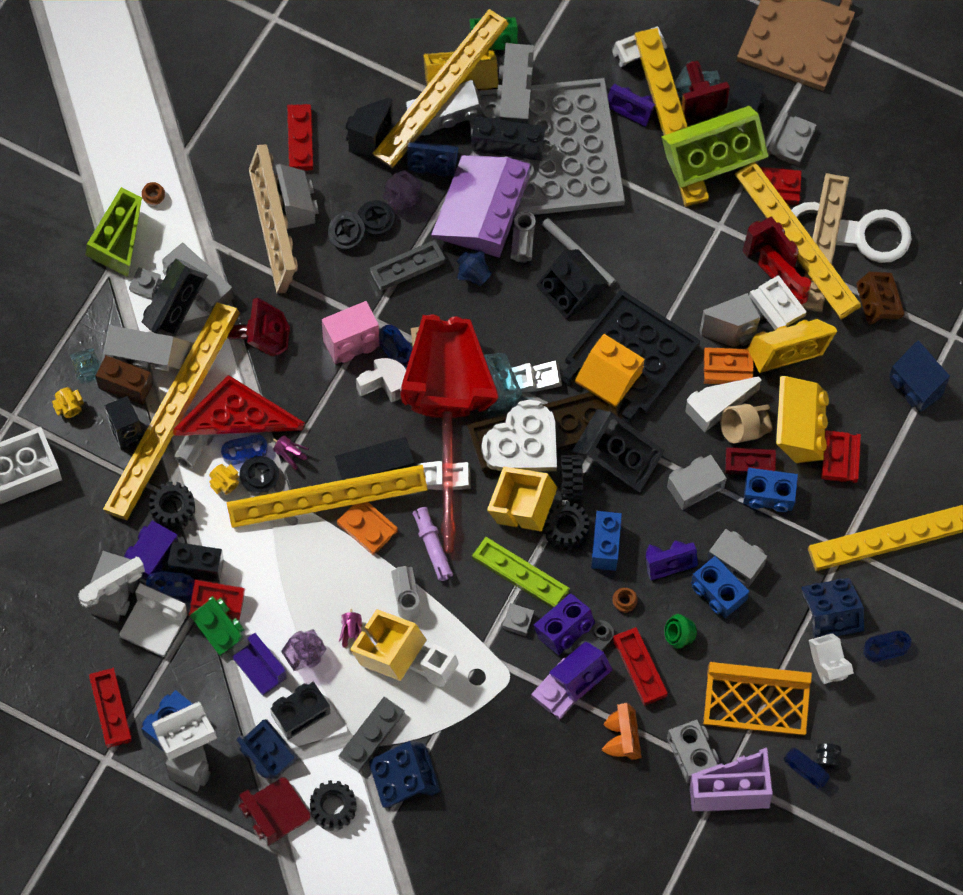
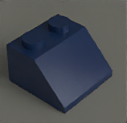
[889,340,950,412]

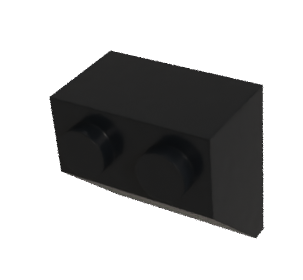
[345,98,393,161]

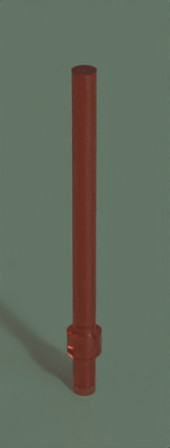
[441,411,456,553]

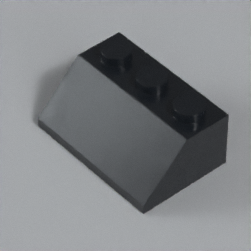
[141,258,208,337]

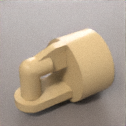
[720,404,773,443]

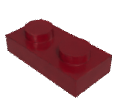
[725,447,776,475]

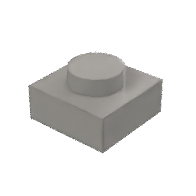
[129,267,161,299]
[502,603,534,636]

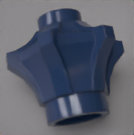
[456,250,492,287]

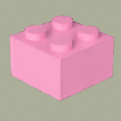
[322,301,379,364]

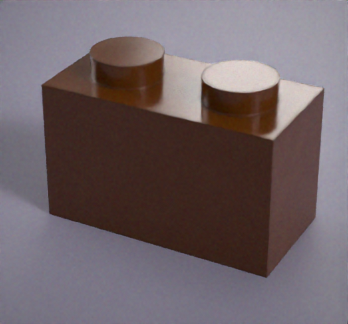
[95,355,153,405]

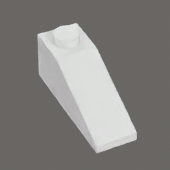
[685,377,762,432]

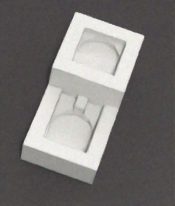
[507,360,562,393]
[418,461,471,490]

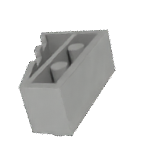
[495,43,534,124]
[104,325,194,372]

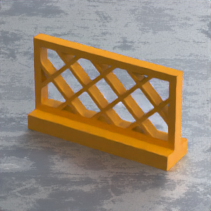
[703,662,812,736]

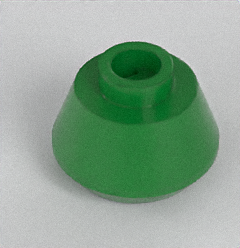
[664,614,697,649]

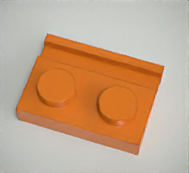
[704,348,753,384]
[337,502,398,556]

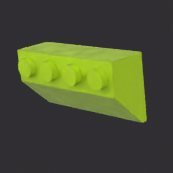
[661,106,768,188]

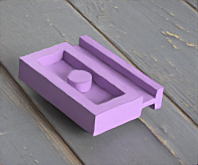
[531,658,575,720]

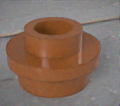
[141,182,165,205]
[612,588,638,612]

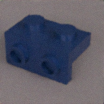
[236,719,298,779]

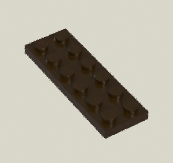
[467,392,618,472]

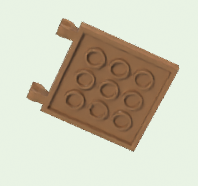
[736,0,855,91]

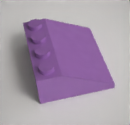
[432,155,530,258]

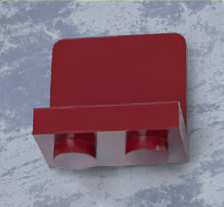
[742,216,799,268]
[238,777,311,846]

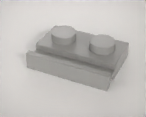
[767,112,816,166]

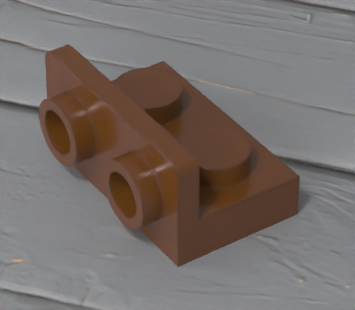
[856,271,905,325]

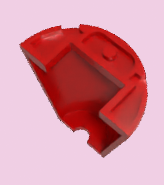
[400,314,498,418]

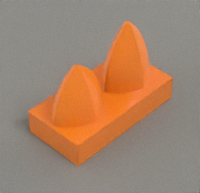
[602,703,642,760]

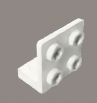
[119,583,188,657]

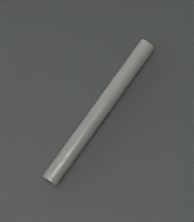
[542,218,616,287]

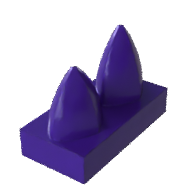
[608,84,656,126]
[646,540,698,580]

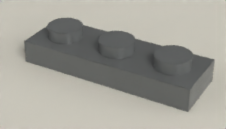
[370,240,445,291]
[338,696,405,773]

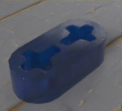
[379,325,412,367]
[221,434,268,465]
[146,571,195,597]
[863,630,911,662]
[784,748,830,789]

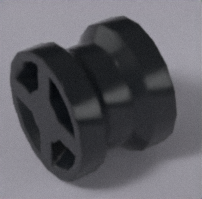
[815,743,841,771]

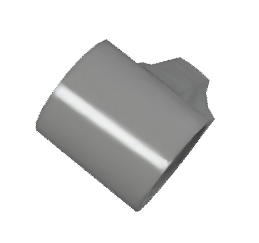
[511,211,536,263]
[174,434,215,468]
[391,566,420,620]

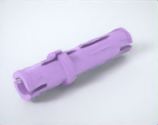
[412,507,453,581]

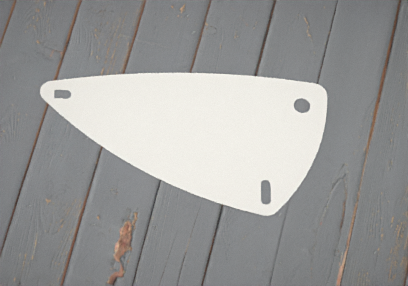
[272,513,510,746]

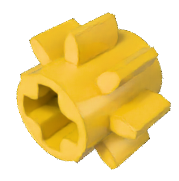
[52,387,84,418]
[209,464,239,495]

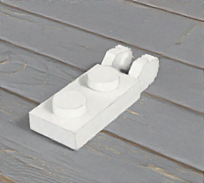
[78,557,145,608]

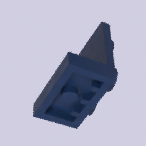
[408,141,459,177]
[802,578,864,638]
[369,741,440,808]

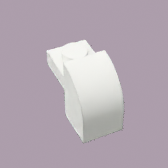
[356,358,406,403]
[809,633,854,684]
[409,644,459,686]

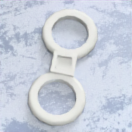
[791,202,912,263]

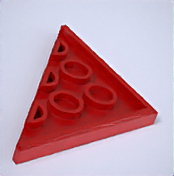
[173,375,305,436]

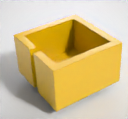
[487,467,558,531]
[350,609,427,681]

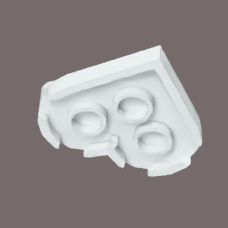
[481,400,557,471]

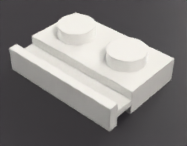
[749,275,806,330]

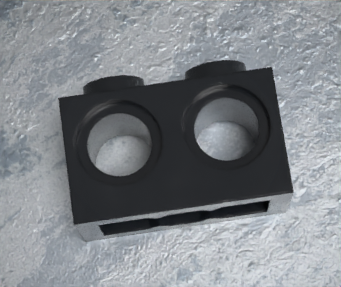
[104,396,143,450]
[168,542,224,583]
[270,681,331,740]

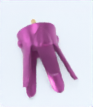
[273,435,309,470]
[339,609,362,648]

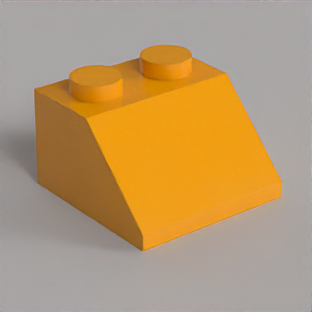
[575,334,645,408]

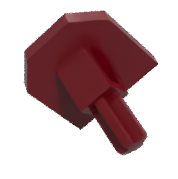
[682,61,730,122]
[227,298,290,357]

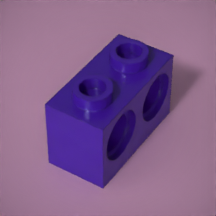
[534,593,595,656]

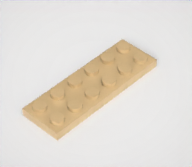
[249,144,298,294]

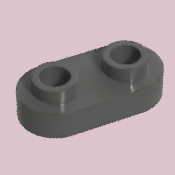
[571,620,614,653]

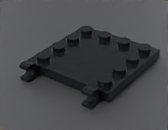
[561,289,701,425]

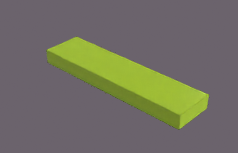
[472,537,570,609]

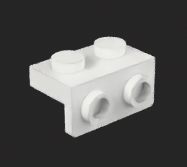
[152,702,217,760]

